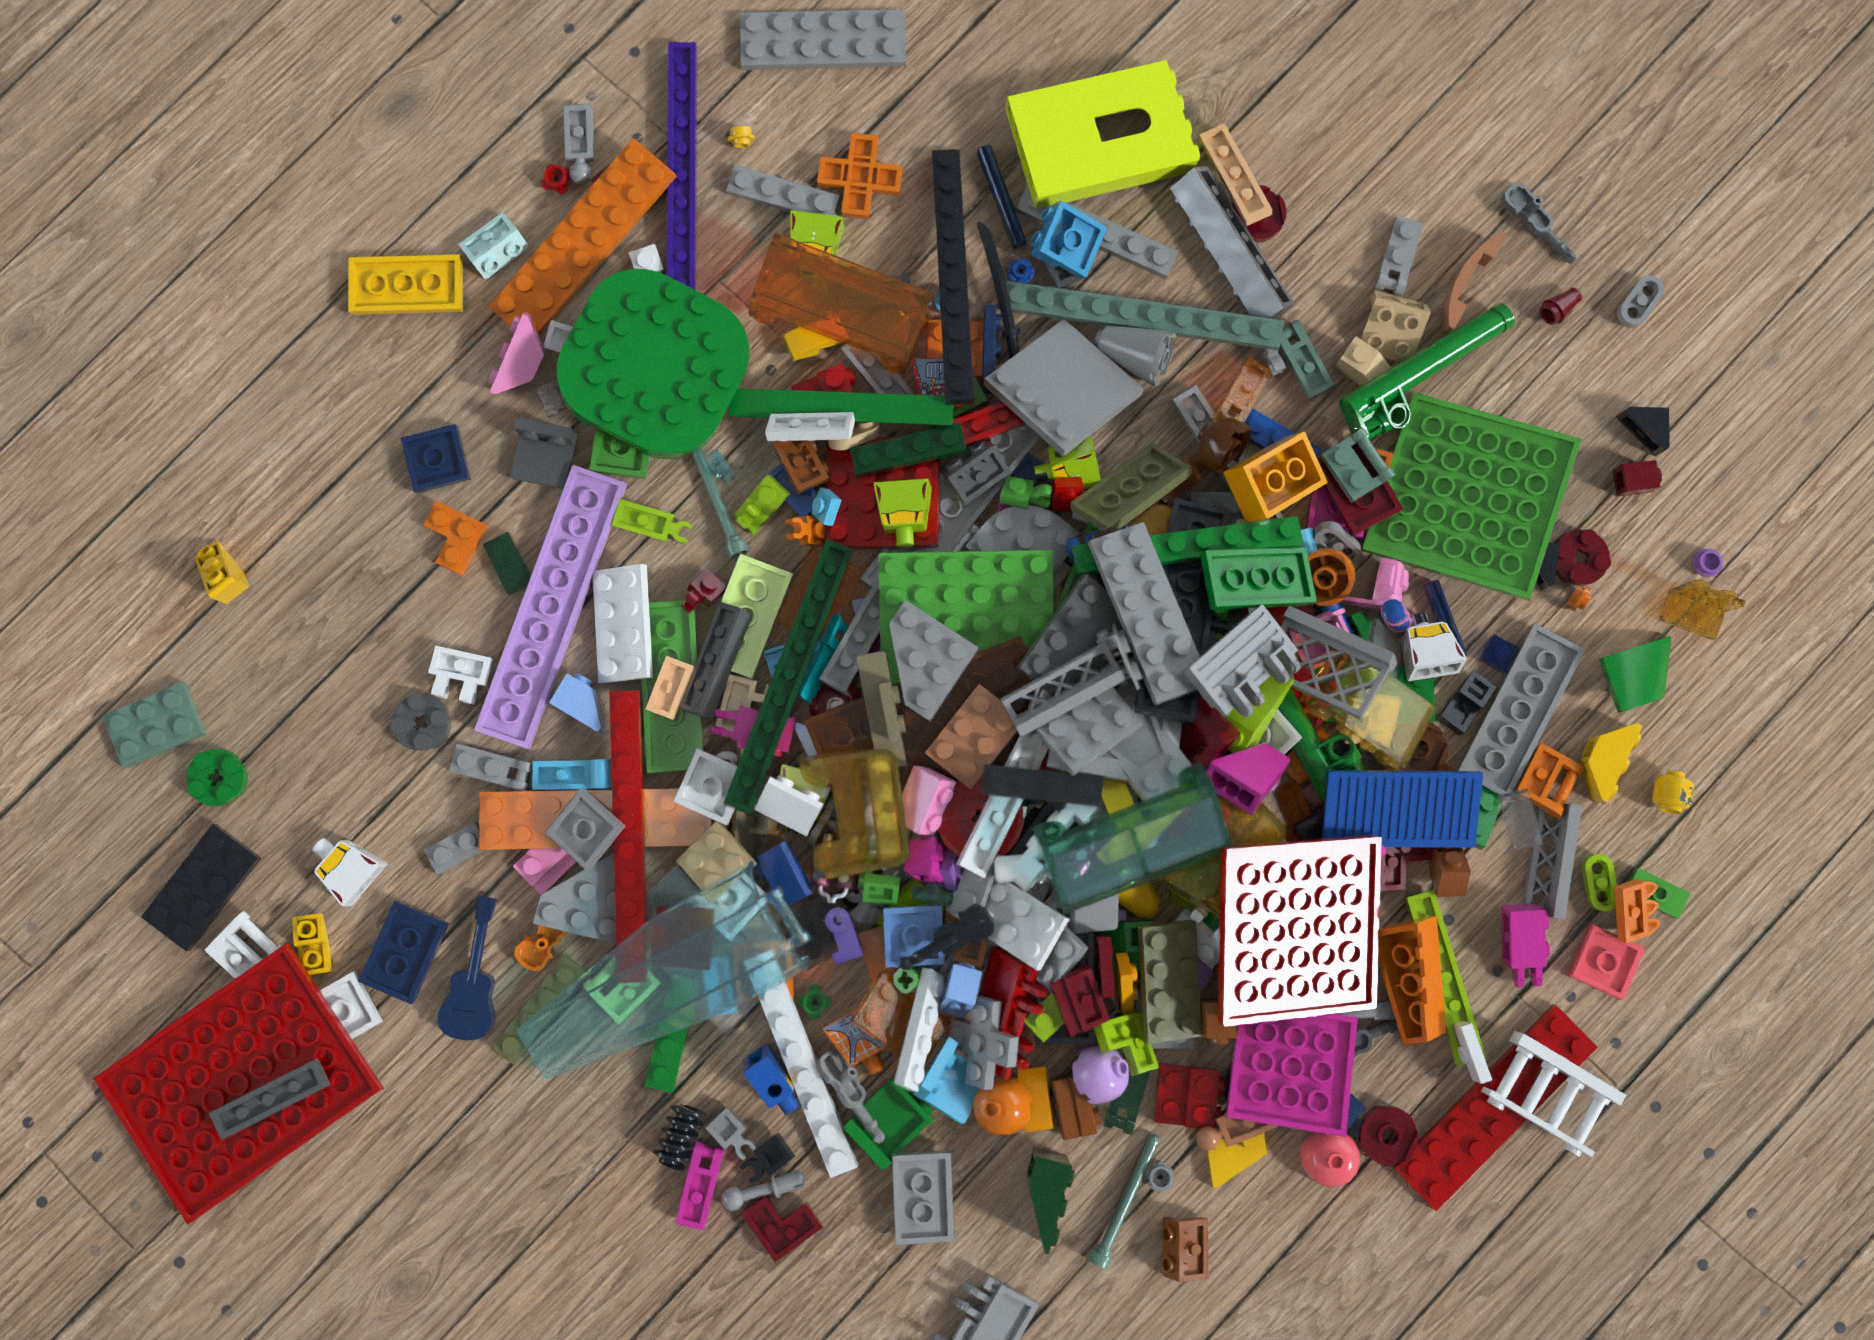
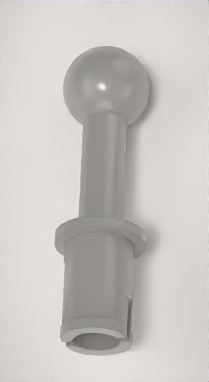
[721,1169,805,1211]

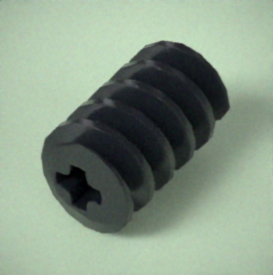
[652,1104,707,1171]

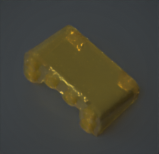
[1299,650,1436,770]

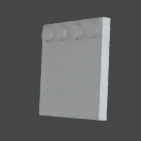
[984,319,1144,457]

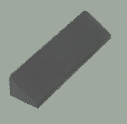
[679,602,752,720]

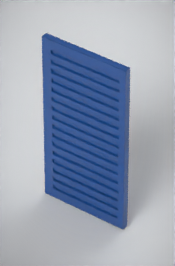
[1321,770,1483,848]

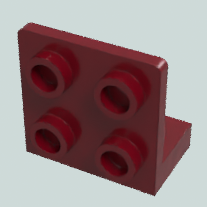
[1179,694,1242,783]

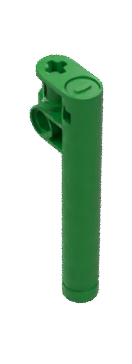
[1339,303,1515,440]
[1239,617,1366,805]

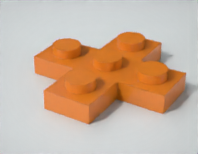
[817,133,903,219]

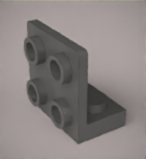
[510,417,577,489]

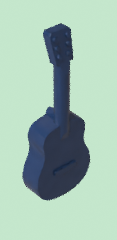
[438,896,497,1040]

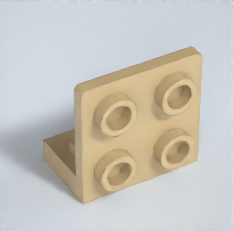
[1361,289,1431,362]

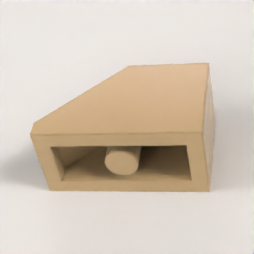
[1333,336,1391,386]

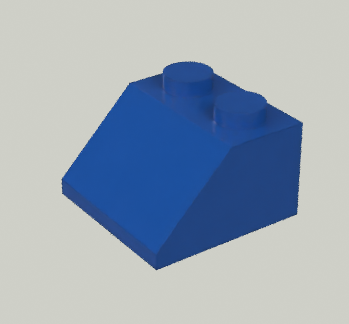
[755,841,815,909]

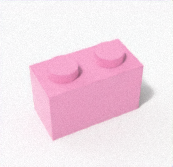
[892,766,956,835]

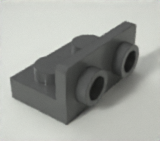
[941,440,1011,505]

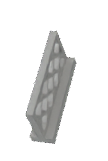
[1281,606,1397,720]

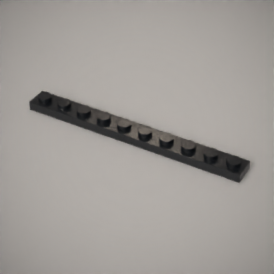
[932,149,974,405]

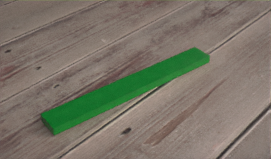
[729,389,954,425]

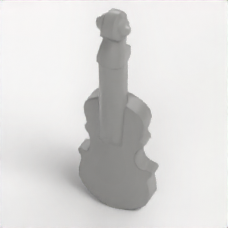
[816,1049,884,1144]

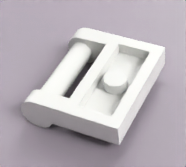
[205,911,281,979]

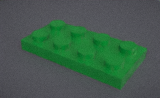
[1200,547,1317,610]

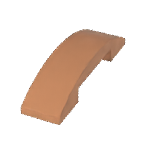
[1441,232,1507,336]

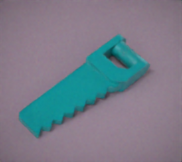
[798,613,849,704]

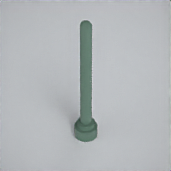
[692,449,750,559]
[1087,1134,1160,1270]

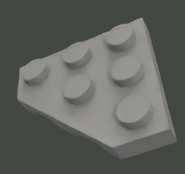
[889,600,979,721]
[533,853,616,944]

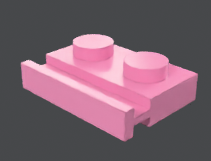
[513,848,577,894]

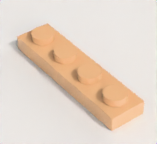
[1199,123,1272,226]

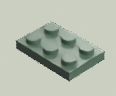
[102,682,207,769]

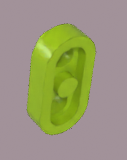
[1581,854,1617,912]

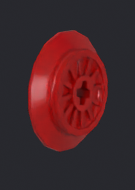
[938,775,1024,860]

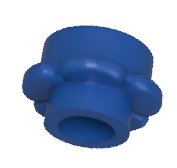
[1007,258,1035,284]

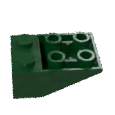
[1026,1147,1075,1254]

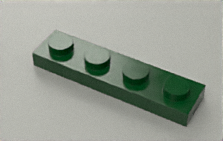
[850,422,967,478]

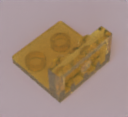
[1659,579,1746,640]

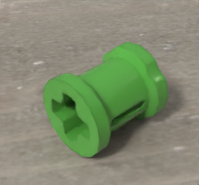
[894,965,928,993]

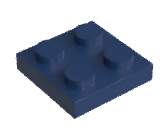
[401,424,471,494]

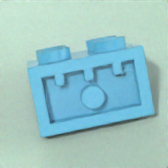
[913,1037,979,1124]

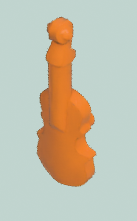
[514,925,568,972]

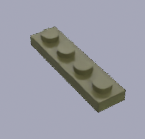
[492,954,588,1065]

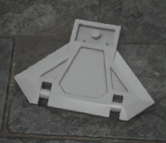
[1047,680,1197,807]

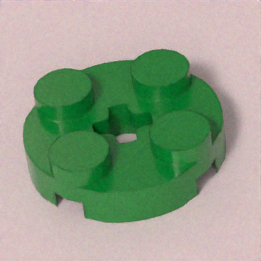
[186,749,248,806]

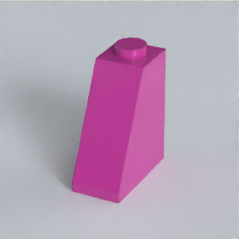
[1201,743,1290,815]

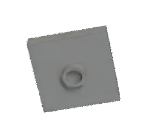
[545,788,625,871]

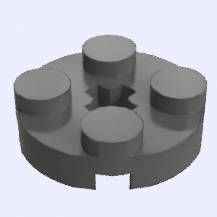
[390,694,451,751]

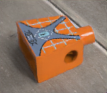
[823,1000,887,1075]

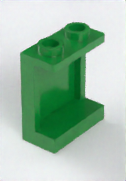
[843,1075,934,1171]

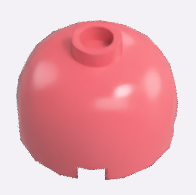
[1300,1132,1360,1187]

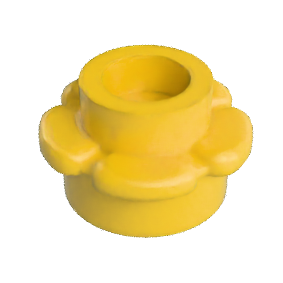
[727,126,755,148]

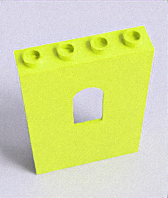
[1005,60,1200,210]

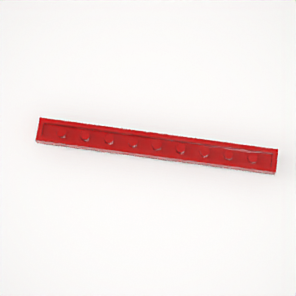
[609,690,649,982]

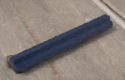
[977,144,1026,249]

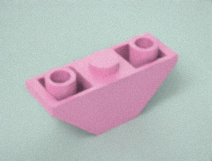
[488,312,545,394]

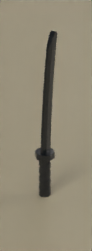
[977,222,1020,359]

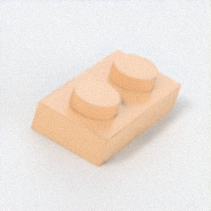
[645,656,694,720]

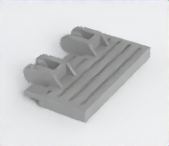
[1183,604,1300,717]
[933,1275,1039,1340]

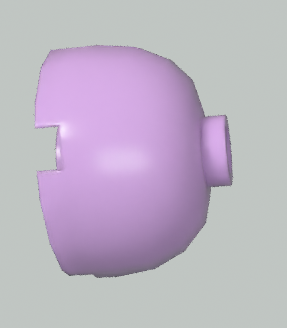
[1072,1044,1129,1105]

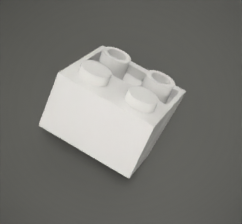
[754,775,823,836]

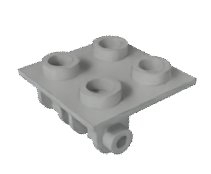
[1096,623,1142,690]

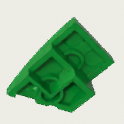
[1599,636,1671,713]

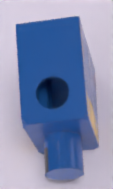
[743,1043,799,1115]

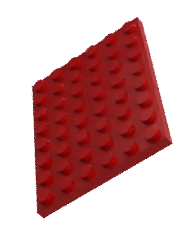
[93,943,384,1225]

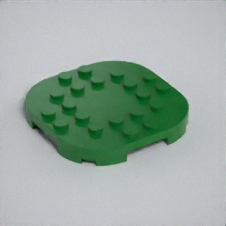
[557,269,750,459]

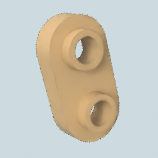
[828,422,880,450]

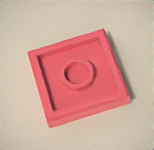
[1567,923,1645,1001]

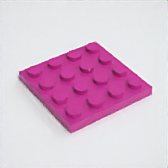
[1226,1013,1358,1137]

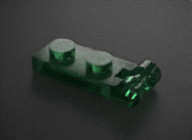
[1103,1054,1150,1135]

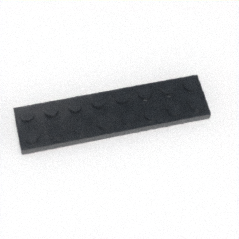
[1134,498,1230,725]

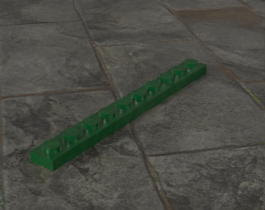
[723,539,853,815]

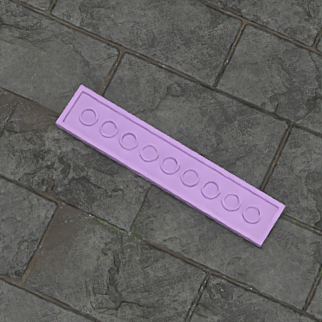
[474,465,627,749]

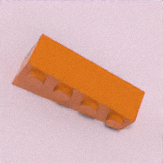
[1378,915,1446,1045]

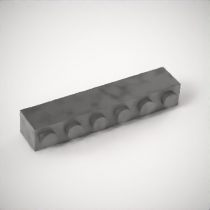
[1170,166,1295,319]

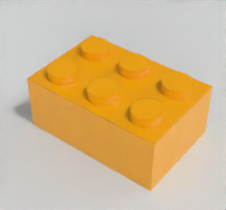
[1223,431,1328,523]

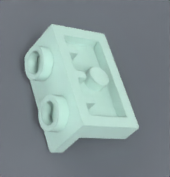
[458,212,529,279]

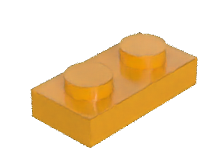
[1116,952,1138,1014]

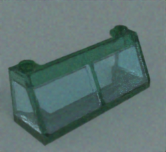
[1032,762,1232,914]

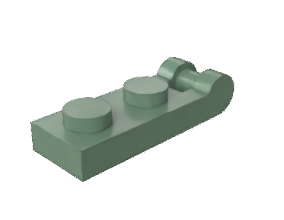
[1280,320,1335,400]

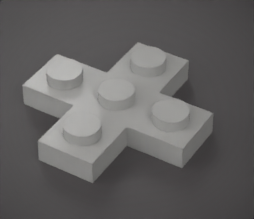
[950,995,1019,1090]

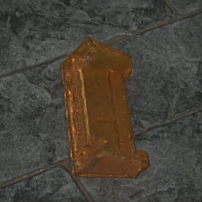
[749,233,934,376]

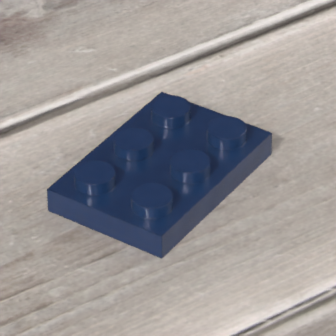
[358,901,450,1004]

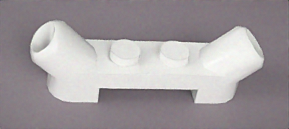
[994,802,1103,892]

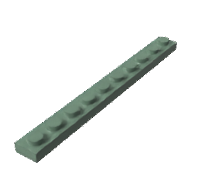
[1006,281,1284,351]

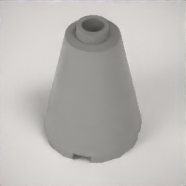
[1095,325,1176,386]

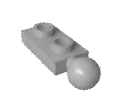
[563,104,595,185]

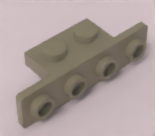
[857,651,907,770]
[732,747,777,861]

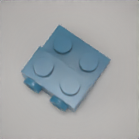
[1030,201,1107,279]

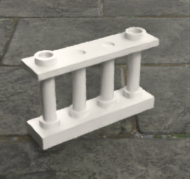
[1481,1031,1626,1157]

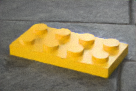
[348,254,463,315]

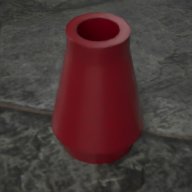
[1539,288,1582,325]

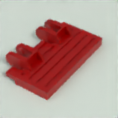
[964,946,1049,1079]

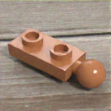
[1196,1115,1280,1151]

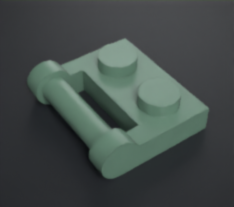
[1320,428,1396,503]

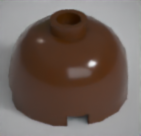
[1198,417,1252,476]

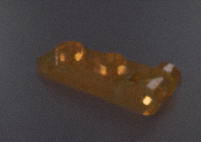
[1211,356,1272,423]

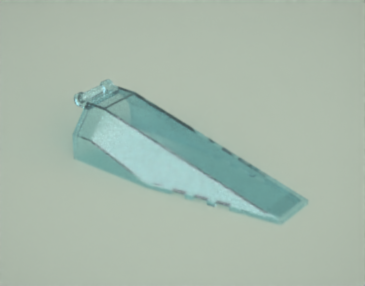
[515,860,811,1080]

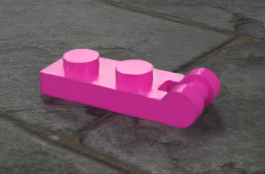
[675,1141,725,1231]

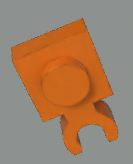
[785,515,825,548]

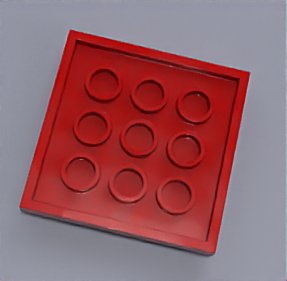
[825,436,939,549]

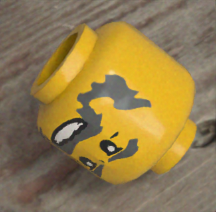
[1652,770,1694,814]

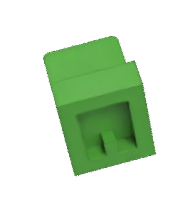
[858,841,900,906]

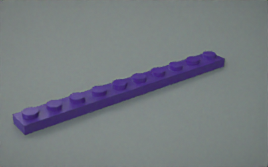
[667,42,697,290]

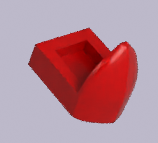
[1050,477,1084,513]

